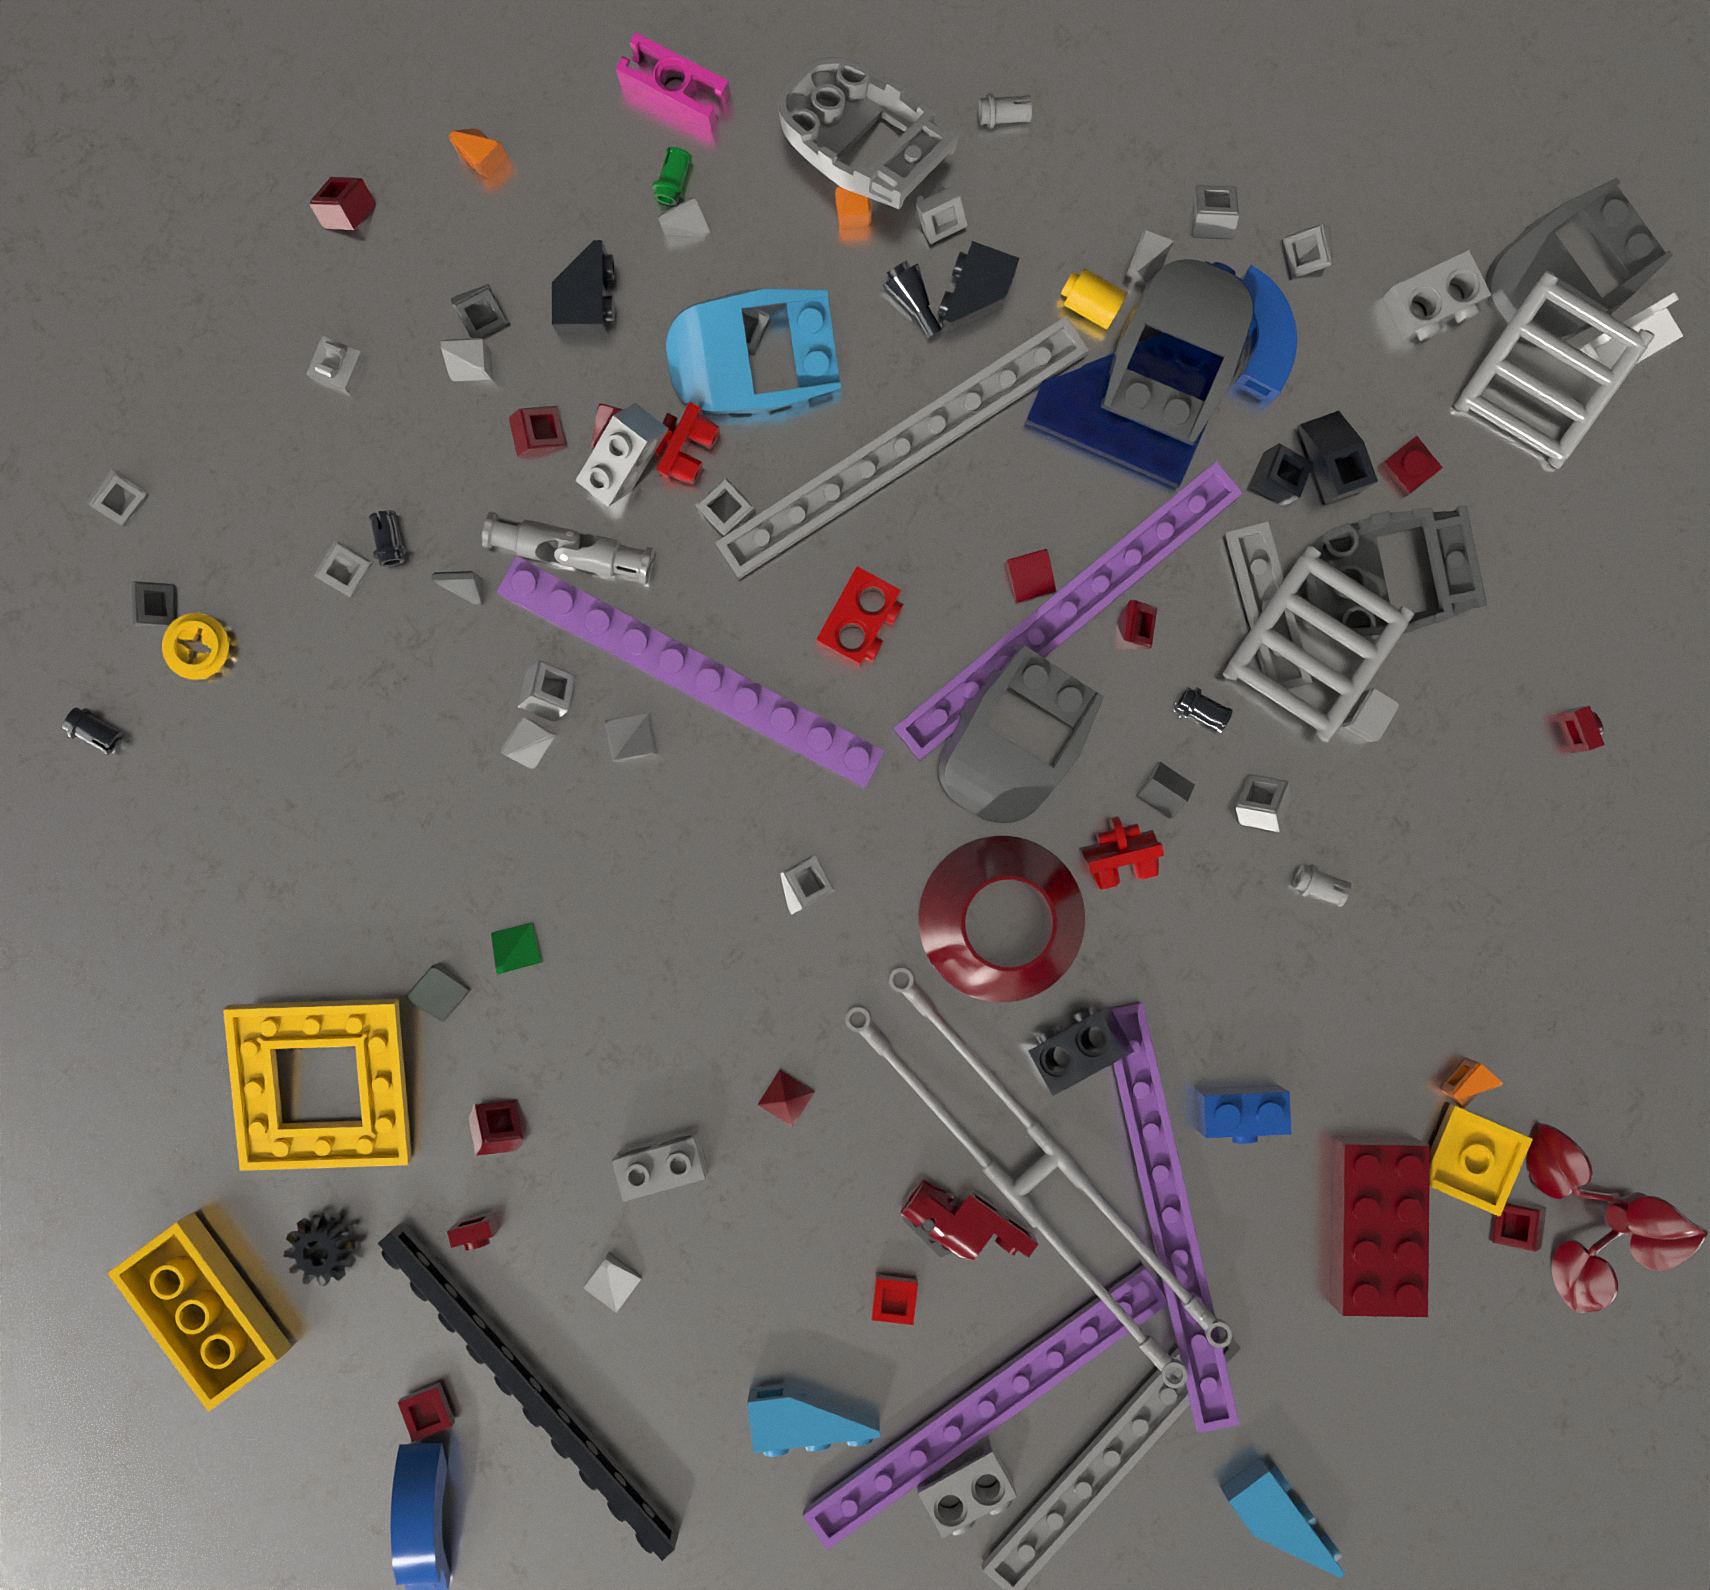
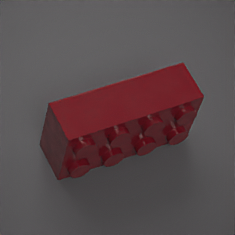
[1330,1136,1430,1317]

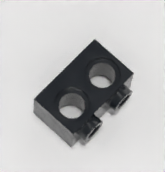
[1028,1005,1135,1096]

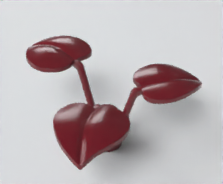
[1527,1123,1708,1313]

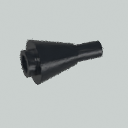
[883,260,942,338]

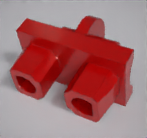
[654,402,720,484]
[1080,816,1164,890]

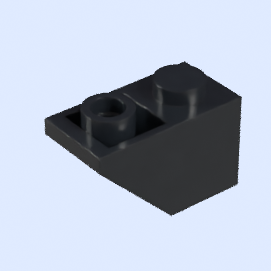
[552,240,615,335]
[937,241,1020,333]
[1298,411,1378,504]

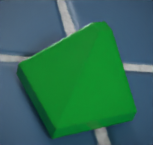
[491,922,542,975]

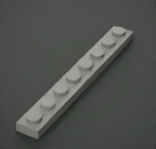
[982,1326,1241,1590]

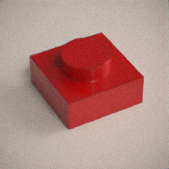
[871,1275,918,1325]

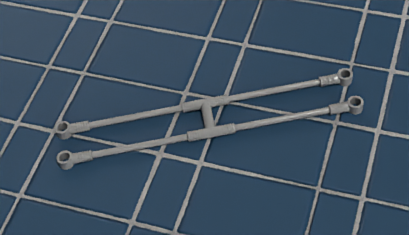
[845,967,1233,1388]

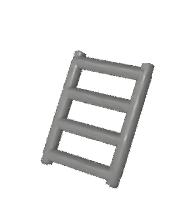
[1454,271,1655,469]
[1223,545,1415,742]

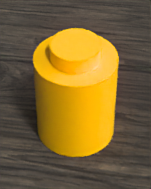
[1061,268,1128,330]

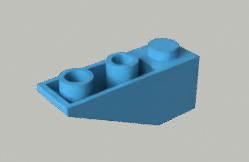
[747,1385,880,1457]
[1220,1457,1346,1579]

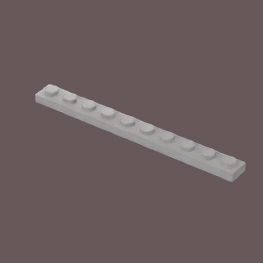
[715,315,1089,579]

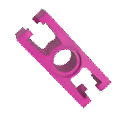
[616,32,731,132]

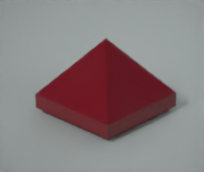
[1117,600,1157,648]
[758,1069,815,1127]

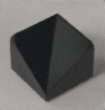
[1250,443,1313,506]

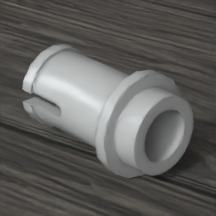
[978,93,1032,128]
[1293,864,1351,907]

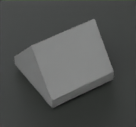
[86,469,147,526]

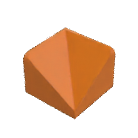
[449,128,508,178]
[835,186,871,230]
[1441,1059,1503,1108]

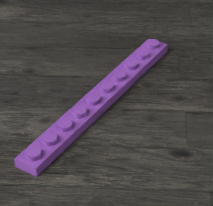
[893,461,1243,760]
[496,556,885,788]
[1111,1002,1240,1433]
[803,1265,1168,1550]

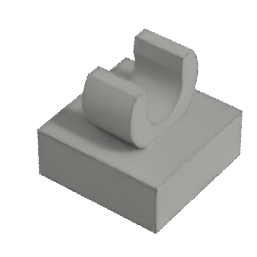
[916,186,968,244]
[306,336,365,393]

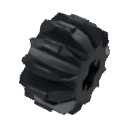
[283,1212,359,1287]

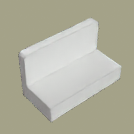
[1584,292,1683,369]

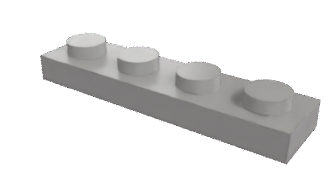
[1225,521,1313,690]

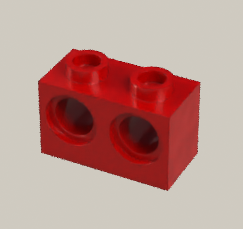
[816,566,904,667]

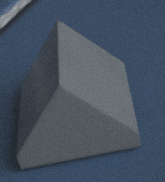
[132,581,174,627]
[1137,762,1195,819]

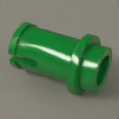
[652,147,692,206]

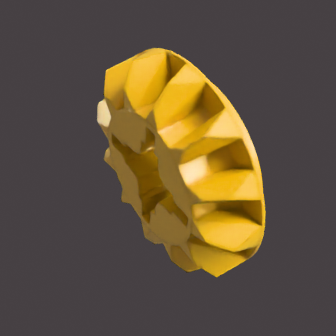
[162,613,231,680]

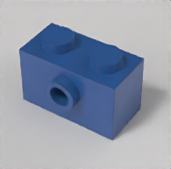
[1195,1085,1292,1144]

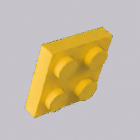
[1430,1104,1533,1216]

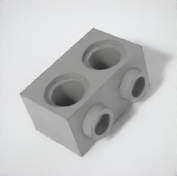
[1382,250,1491,342]
[575,403,669,507]
[612,1130,709,1202]
[917,1439,1017,1538]

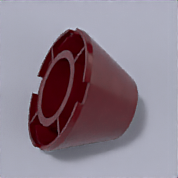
[918,836,1085,1002]

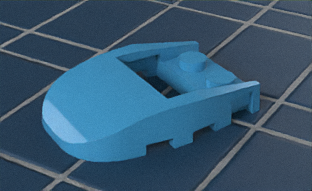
[666,289,841,415]

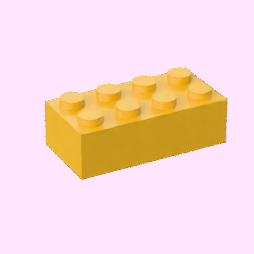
[107,1212,292,1412]

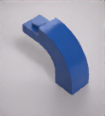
[1204,261,1297,402]
[390,1443,451,1590]

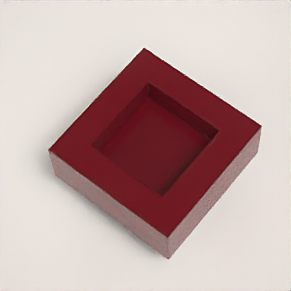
[1380,436,1443,496]
[1559,705,1605,753]
[447,1212,500,1251]
[397,1383,455,1442]

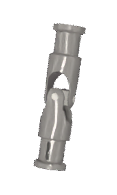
[482,511,655,584]

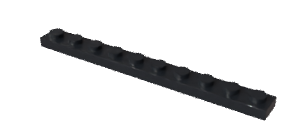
[377,1224,679,1561]

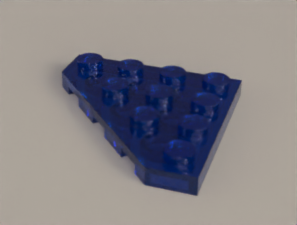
[1025,333,1224,488]

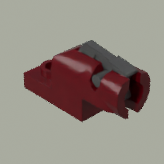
[900,1180,1039,1260]

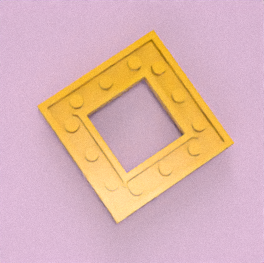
[223,999,412,1171]

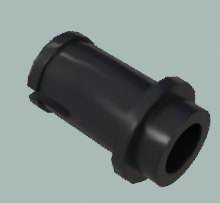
[369,510,407,566]
[1176,687,1233,733]
[62,707,123,755]

